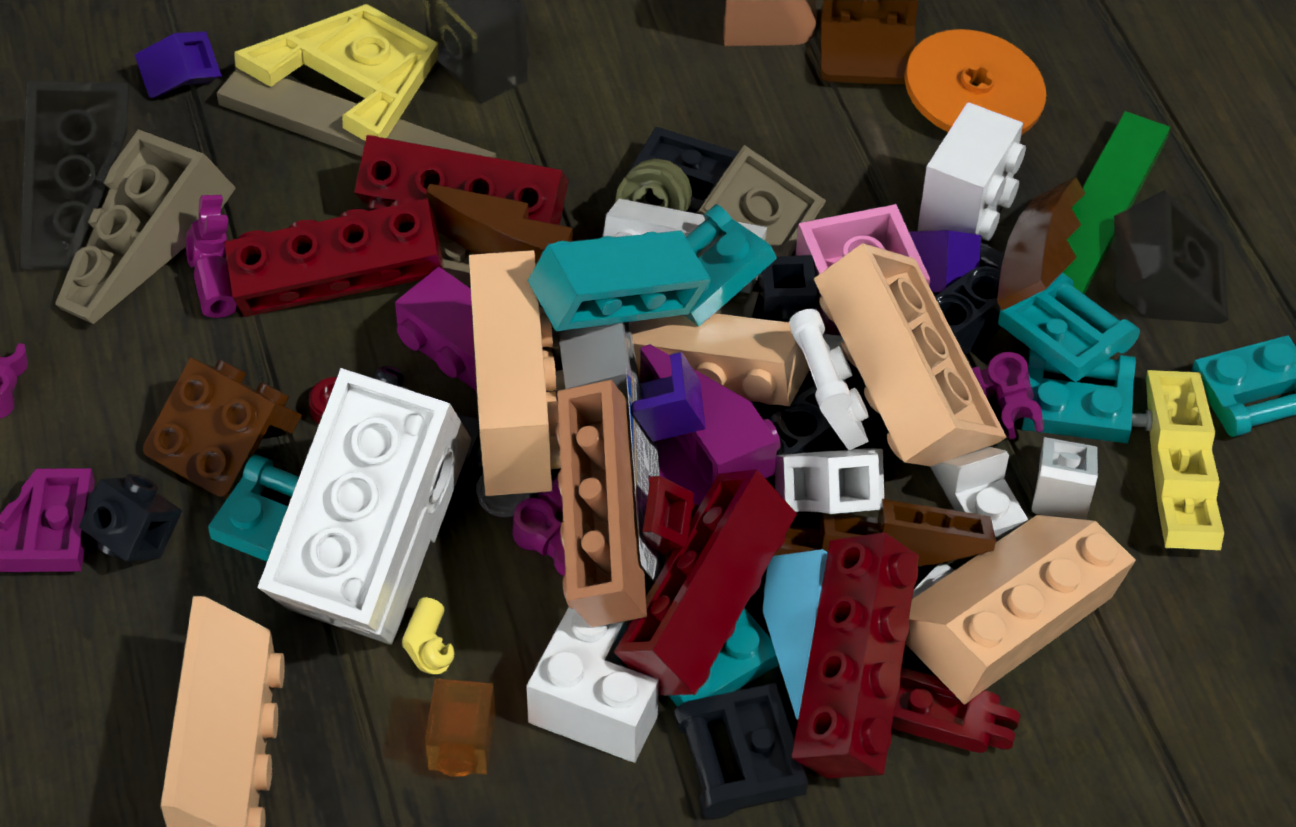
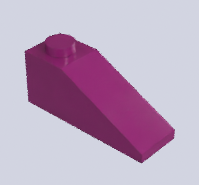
[640,344,780,489]

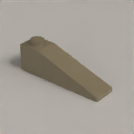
[55,129,236,324]

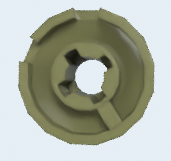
[615,158,692,212]

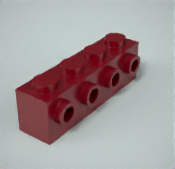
[354,135,569,225]
[224,198,445,317]
[614,469,797,696]
[792,532,919,779]

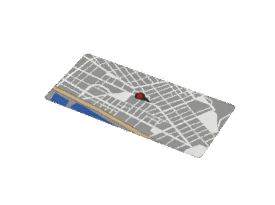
[626,367,666,582]

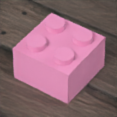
[796,204,930,335]

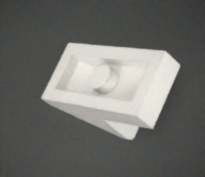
[1032,437,1098,520]
[931,447,1028,542]

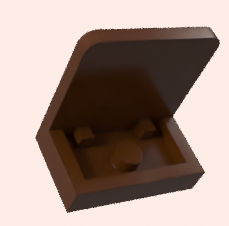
[820,0,919,85]
[143,357,302,498]

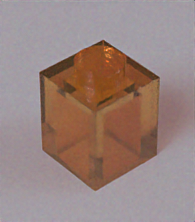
[425,679,495,777]

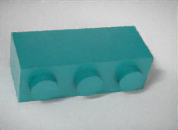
[527,230,711,331]

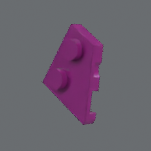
[0,468,95,572]

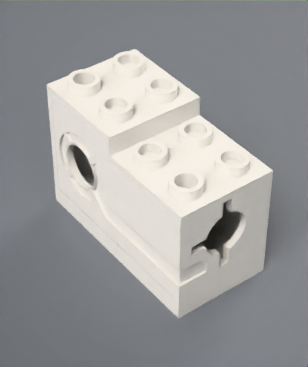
[258,368,472,645]

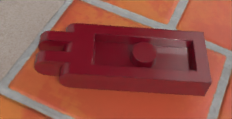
[892,667,1021,753]

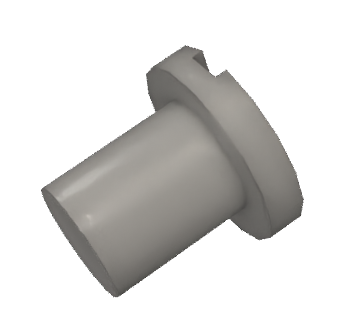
[1132,410,1152,431]

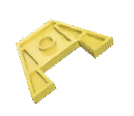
[234,4,438,141]

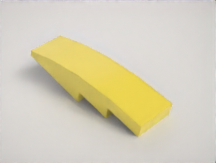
[1146,370,1224,550]

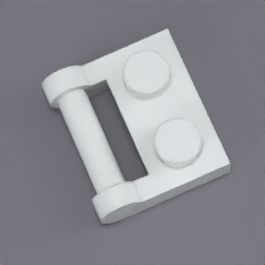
[789,309,869,451]

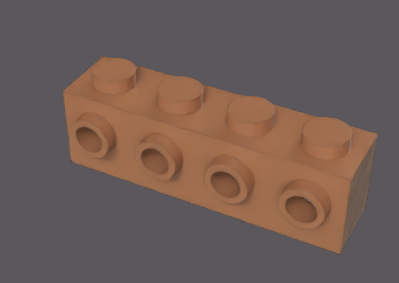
[556,380,647,627]

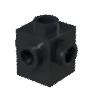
[79,474,183,562]

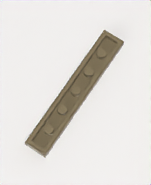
[217,68,496,158]

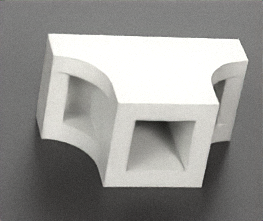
[775,448,884,514]

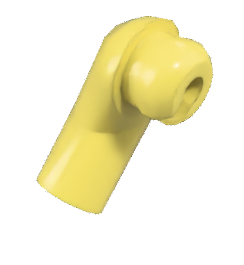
[402,597,454,674]

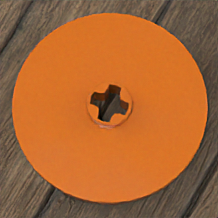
[905,29,1046,135]

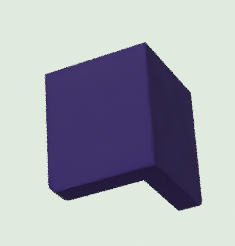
[134,31,222,98]
[909,230,981,293]
[632,352,706,442]

